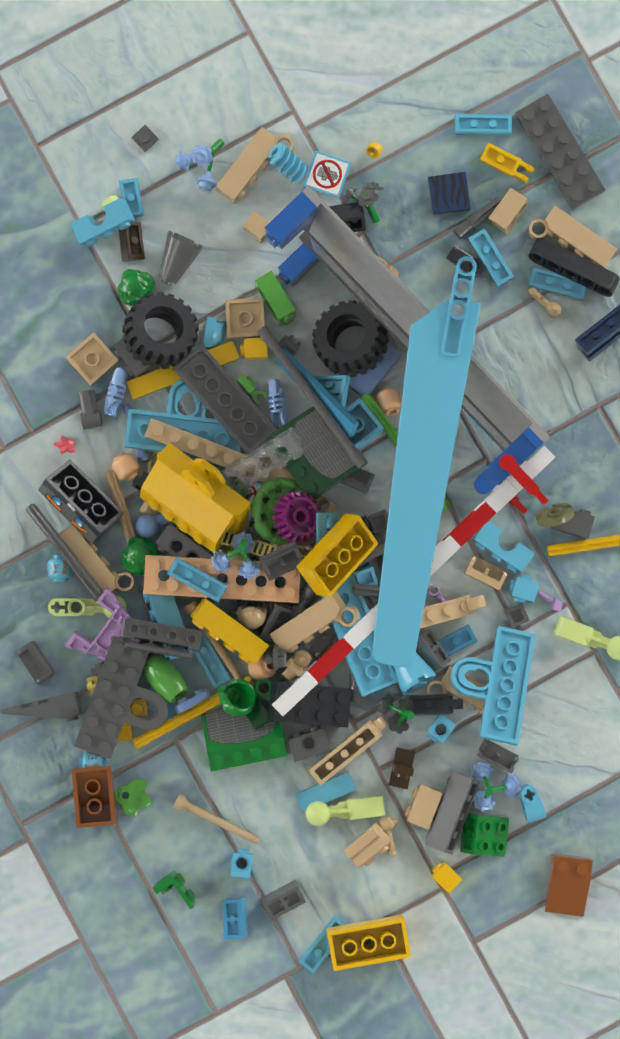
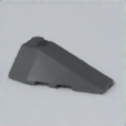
[0,692,83,722]

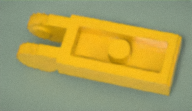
[479,143,534,183]

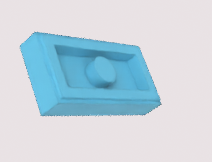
[119,178,144,218]

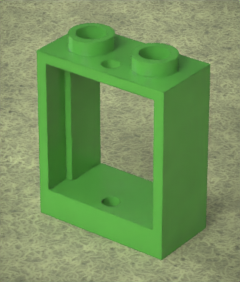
[255,271,296,326]

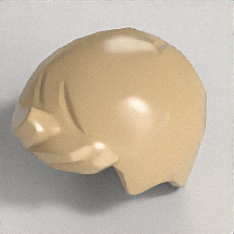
[237,606,267,629]

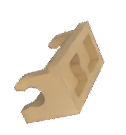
[489,188,529,235]
[464,555,508,591]

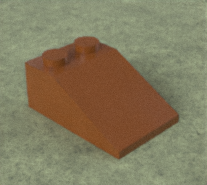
[72,766,118,828]
[545,853,593,917]

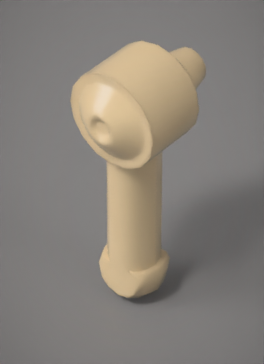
[528,287,561,318]
[378,816,398,857]

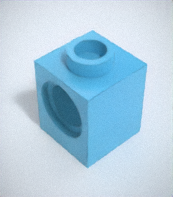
[351,563,378,586]
[426,715,457,744]
[231,848,253,879]

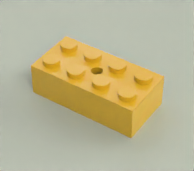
[296,513,379,597]
[190,598,269,664]
[326,914,411,971]

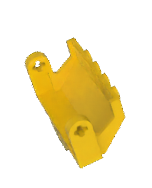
[140,443,251,553]

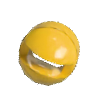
[366,141,382,159]

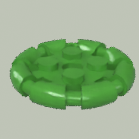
[251,477,303,547]

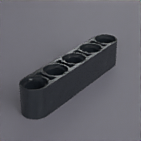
[528,238,620,297]

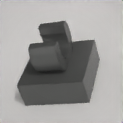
[278,335,301,356]

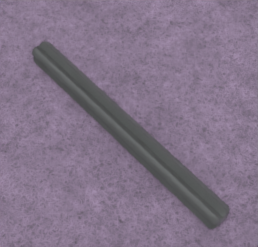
[25,504,104,598]

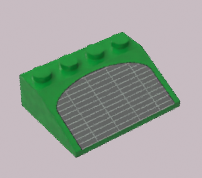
[201,700,287,772]

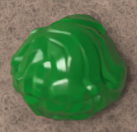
[117,269,155,306]
[121,535,160,576]
[217,679,257,717]

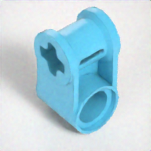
[518,784,547,824]

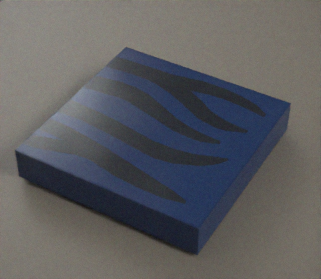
[428,172,471,215]

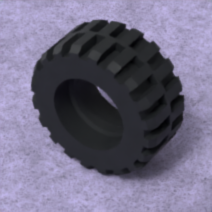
[122,292,199,369]
[312,300,389,377]

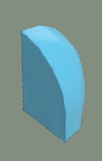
[204,317,227,349]

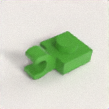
[237,374,267,405]

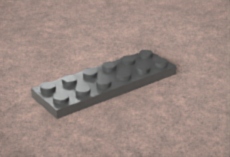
[515,94,606,211]
[173,345,277,456]

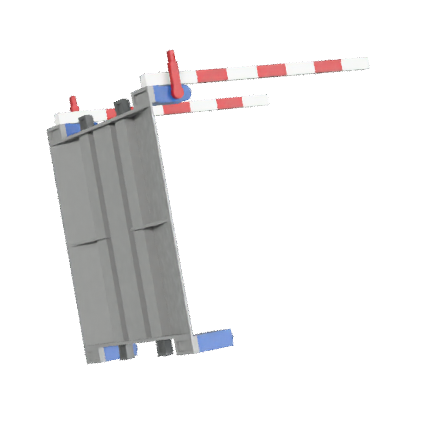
[264,185,555,716]

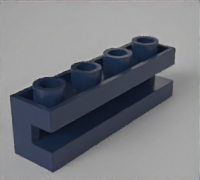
[575,305,620,362]

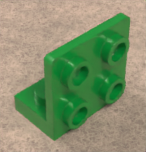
[460,813,509,857]
[152,871,196,909]

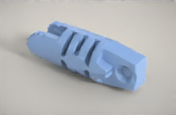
[104,367,128,417]
[267,379,288,429]

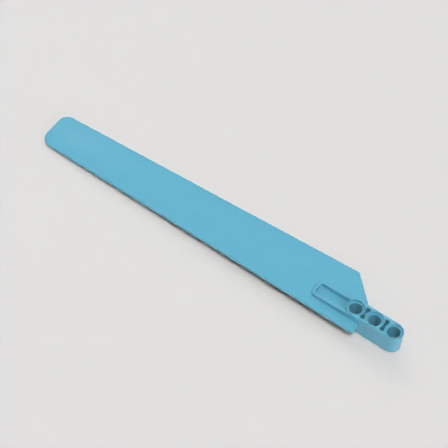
[372,256,481,667]

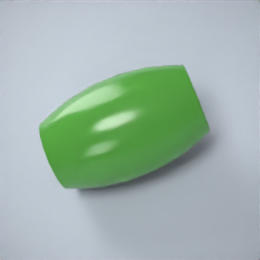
[143,655,188,704]

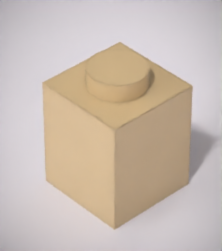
[243,211,270,243]

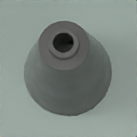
[159,230,203,286]

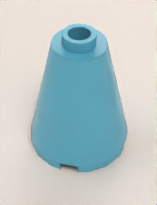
[393,653,436,695]

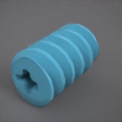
[268,143,308,184]

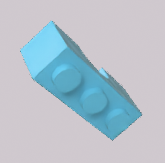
[71,198,135,247]
[473,521,535,574]

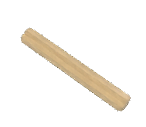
[105,469,136,542]

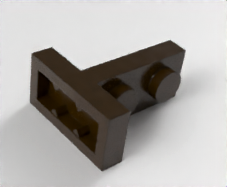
[388,747,416,790]

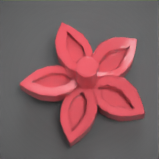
[53,435,76,454]

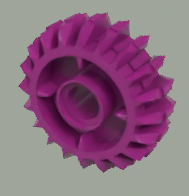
[271,491,322,544]

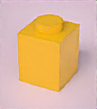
[240,338,268,361]
[431,861,462,893]

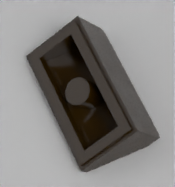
[118,222,145,262]

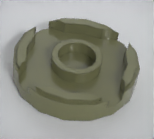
[536,503,574,527]

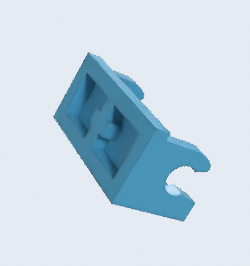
[222,897,248,939]

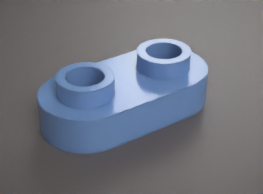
[174,688,211,714]

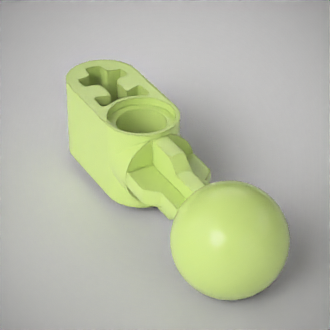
[48,595,127,618]
[553,616,620,661]
[306,795,385,826]

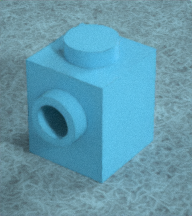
[508,575,539,604]

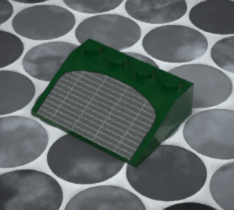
[267,407,358,501]

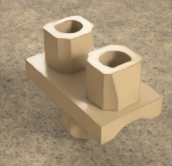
[282,650,311,681]

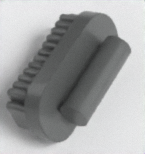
[265,642,288,669]

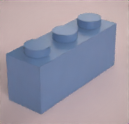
[349,343,402,397]

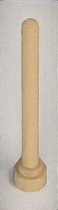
[183,600,242,679]
[173,793,259,844]

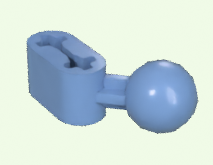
[135,513,173,538]

